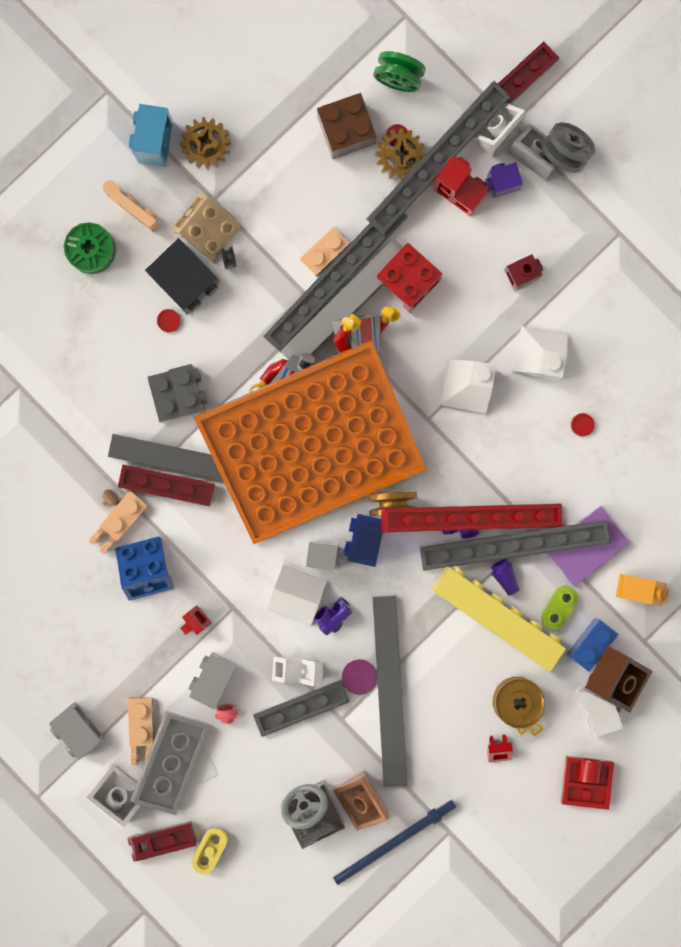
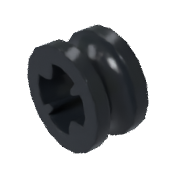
[221,246,237,269]

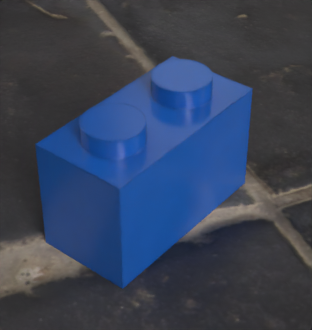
[566,618,619,672]

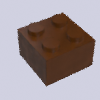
[317,93,377,159]
[585,645,653,713]

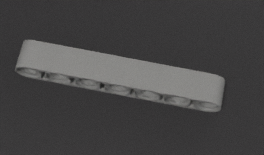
[281,239,403,360]

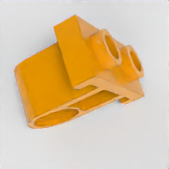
[616,574,669,606]

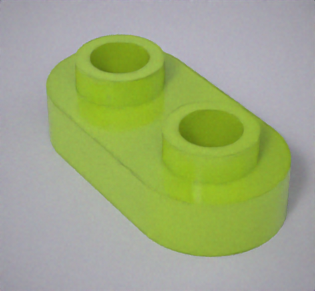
[541,586,578,630]

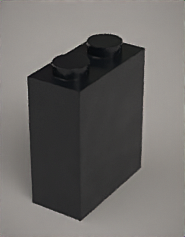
[145,238,220,314]

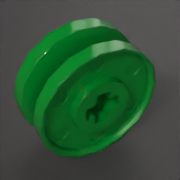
[373,51,426,93]
[63,222,116,275]

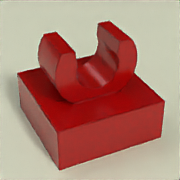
[180,605,211,635]
[487,734,513,763]

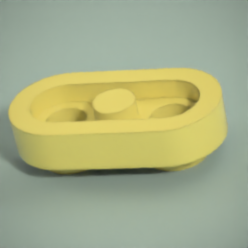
[192,827,228,874]

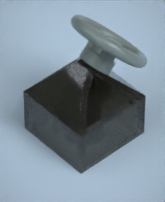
[281,780,345,849]

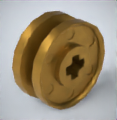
[368,491,417,516]
[492,676,545,729]

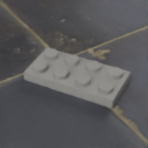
[131,711,211,815]

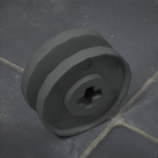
[542,122,595,173]

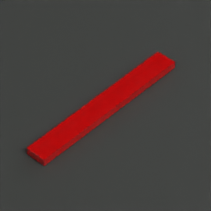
[381,503,562,533]

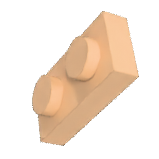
[300,227,350,277]

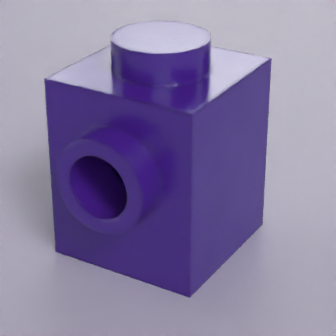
[485,162,523,198]

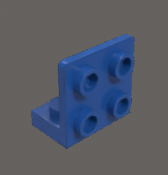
[115,536,174,601]

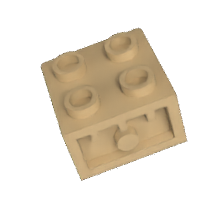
[171,193,241,261]

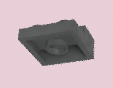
[147,364,208,423]

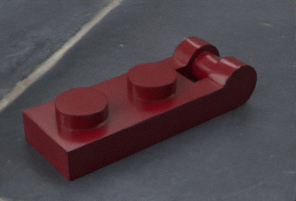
[127,821,197,862]

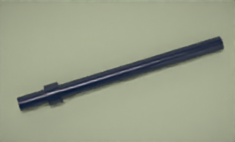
[333,799,457,885]

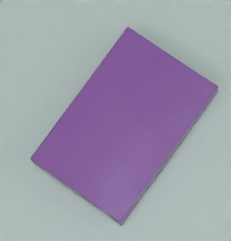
[548,506,630,586]

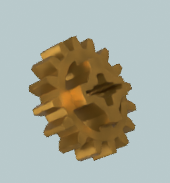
[180,117,231,170]
[375,128,426,181]

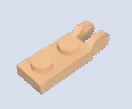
[102,180,159,232]
[89,491,149,554]
[128,697,154,765]

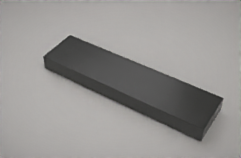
[253,680,349,737]

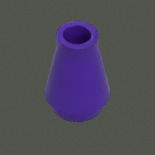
[490,559,520,596]

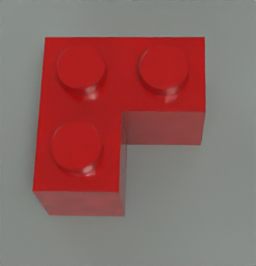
[433,155,489,216]

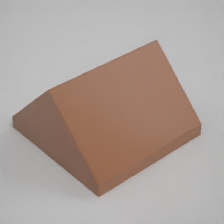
[333,771,390,831]

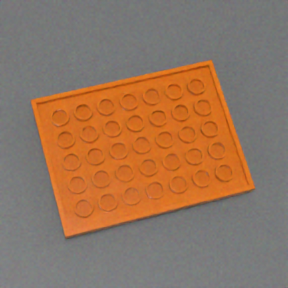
[194,340,427,545]

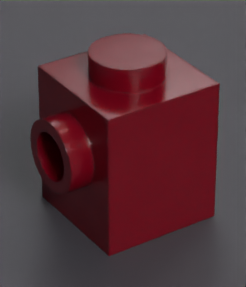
[504,254,543,291]

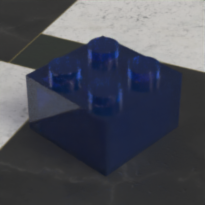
[343,514,383,567]

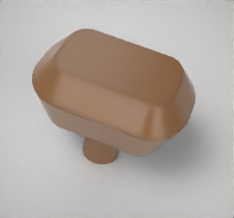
[102,489,119,506]

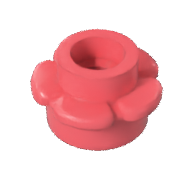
[215,704,239,724]

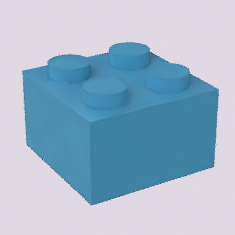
[129,104,173,167]

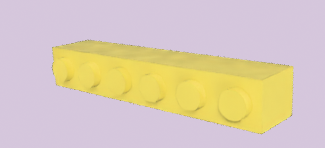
[431,566,566,672]

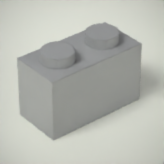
[306,542,342,570]
[188,652,238,709]
[49,702,105,760]

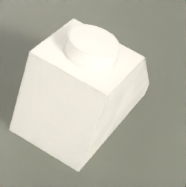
[577,688,624,738]

